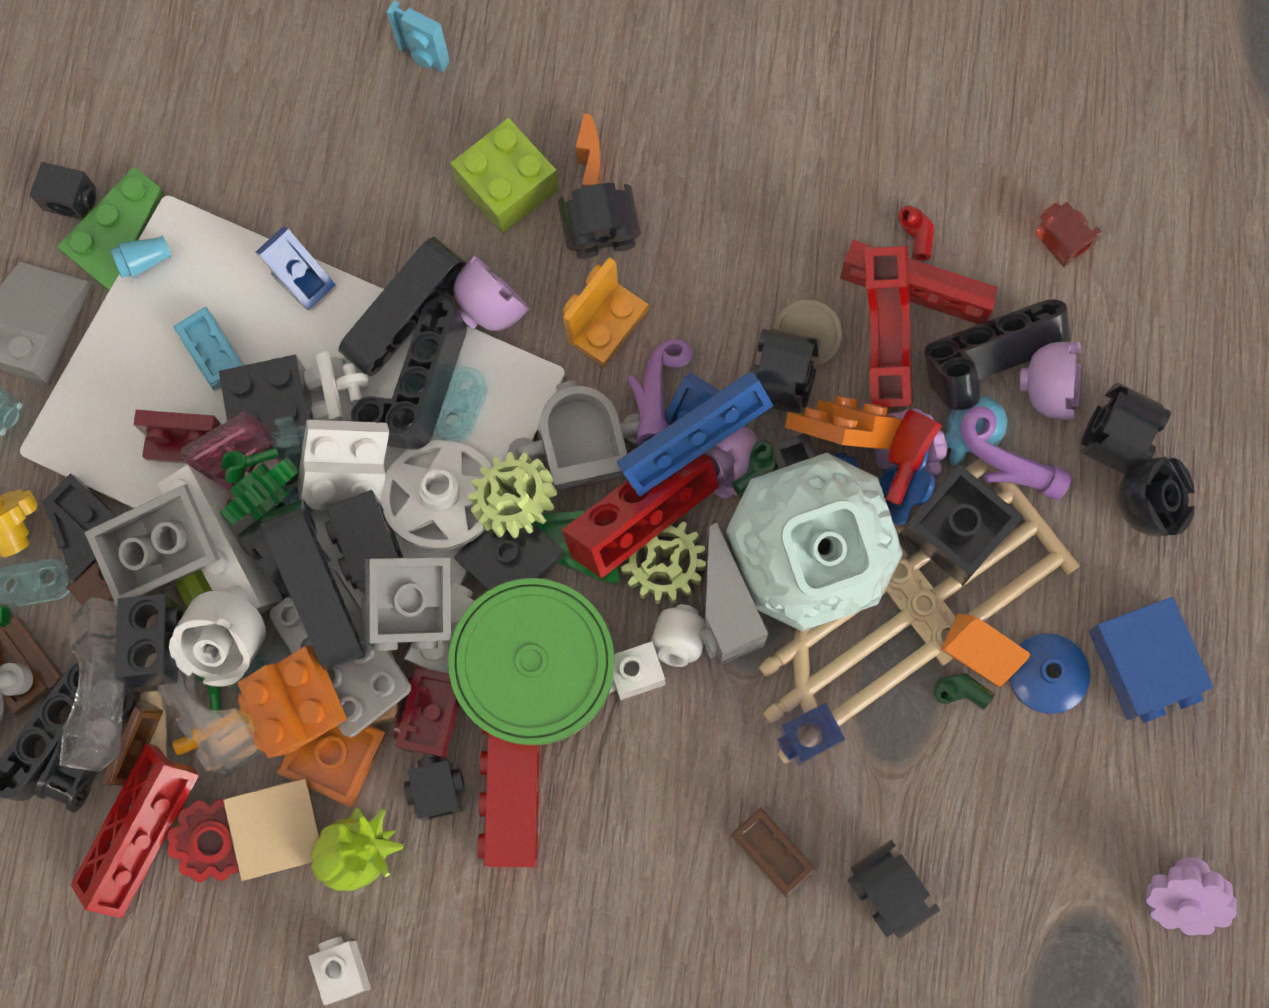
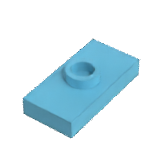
[173,307,243,391]

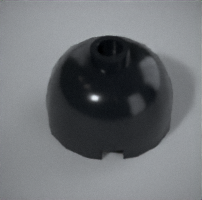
[1117,456,1195,537]

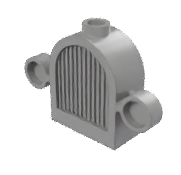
[507,380,640,492]

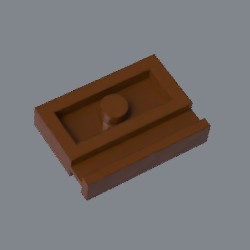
[0,616,63,716]

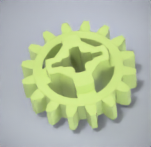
[468,452,557,538]
[621,521,706,604]

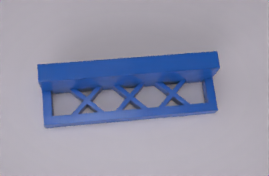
[616,372,773,497]

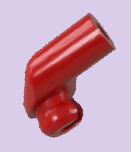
[898,205,935,261]

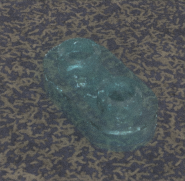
[435,367,488,442]
[0,559,73,607]

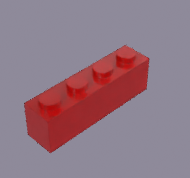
[477,728,540,868]

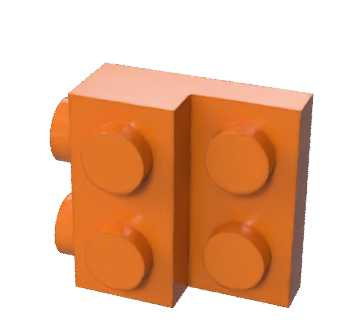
[785,395,902,450]
[238,645,347,758]

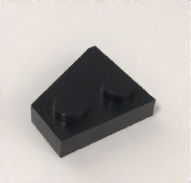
[43,473,118,582]

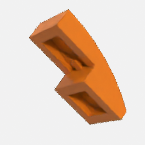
[576,113,602,187]

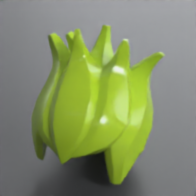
[311,808,403,891]

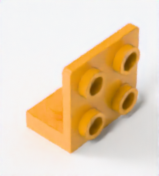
[563,257,649,368]

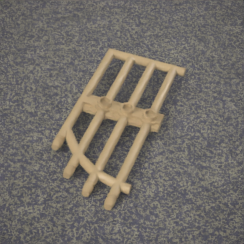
[758,458,1080,764]

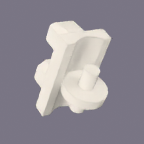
[303,351,370,421]

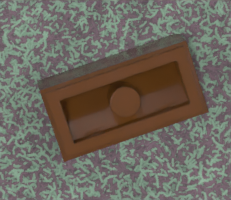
[101,699,163,785]

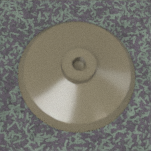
[774,299,842,367]

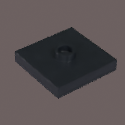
[454,523,567,591]

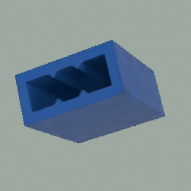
[1089,597,1214,723]

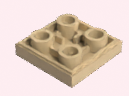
[223,778,319,881]

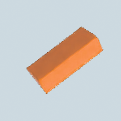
[941,613,1030,687]

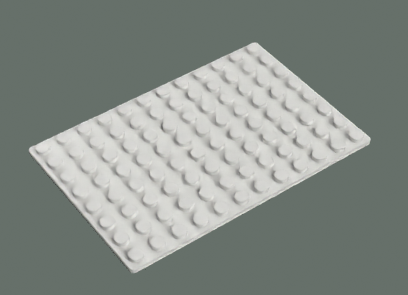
[20,195,565,608]

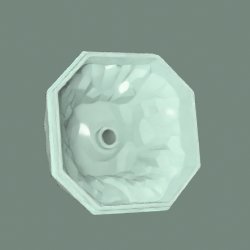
[726,453,903,632]

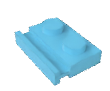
[386,0,450,73]

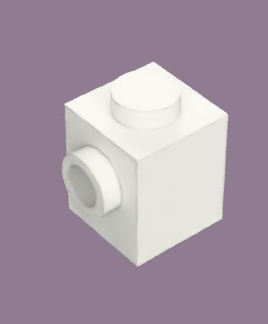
[609,641,666,700]
[308,936,371,1006]

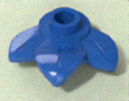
[879,450,935,525]

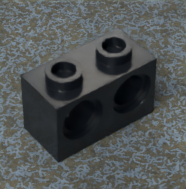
[114,594,184,688]

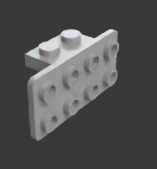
[270,567,411,737]

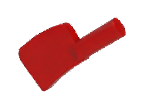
[885,410,941,506]

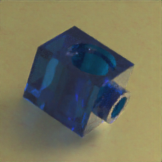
[777,702,846,766]

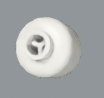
[651,604,706,667]

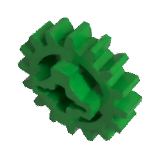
[219,457,299,527]

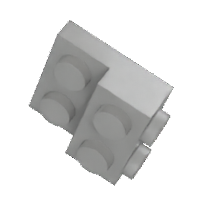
[361,557,451,651]

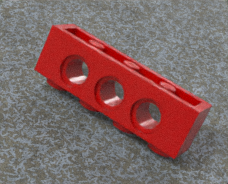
[562,453,719,578]

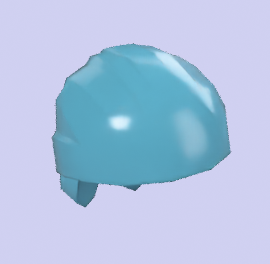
[945,395,1008,466]

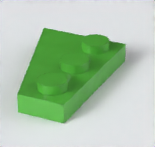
[57,167,165,291]

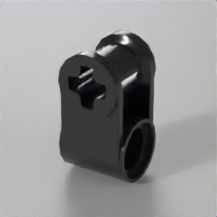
[35,730,106,813]

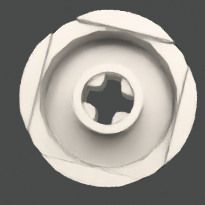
[169,590,266,686]

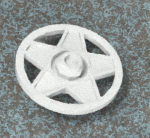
[381,440,492,551]

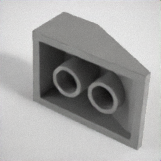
[0,262,91,386]
[85,484,220,606]
[701,523,768,666]

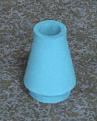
[110,235,171,279]

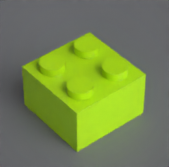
[450,118,559,234]

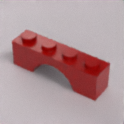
[865,245,913,407]

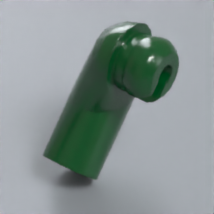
[732,441,776,498]
[934,673,995,710]

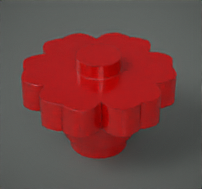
[168,798,239,883]

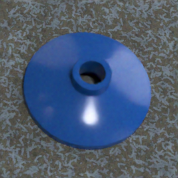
[1009,634,1090,714]

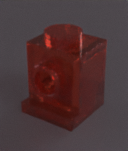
[1035,202,1102,268]

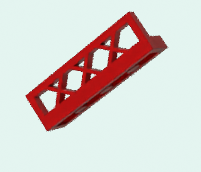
[840,240,998,325]
[71,743,199,918]

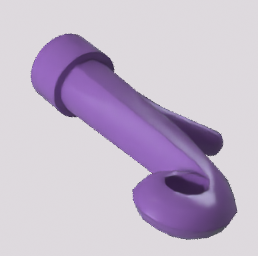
[627,338,693,446]
[961,406,1071,500]

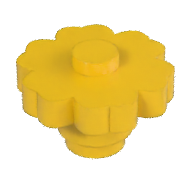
[0,489,38,557]

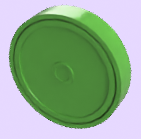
[448,578,615,746]

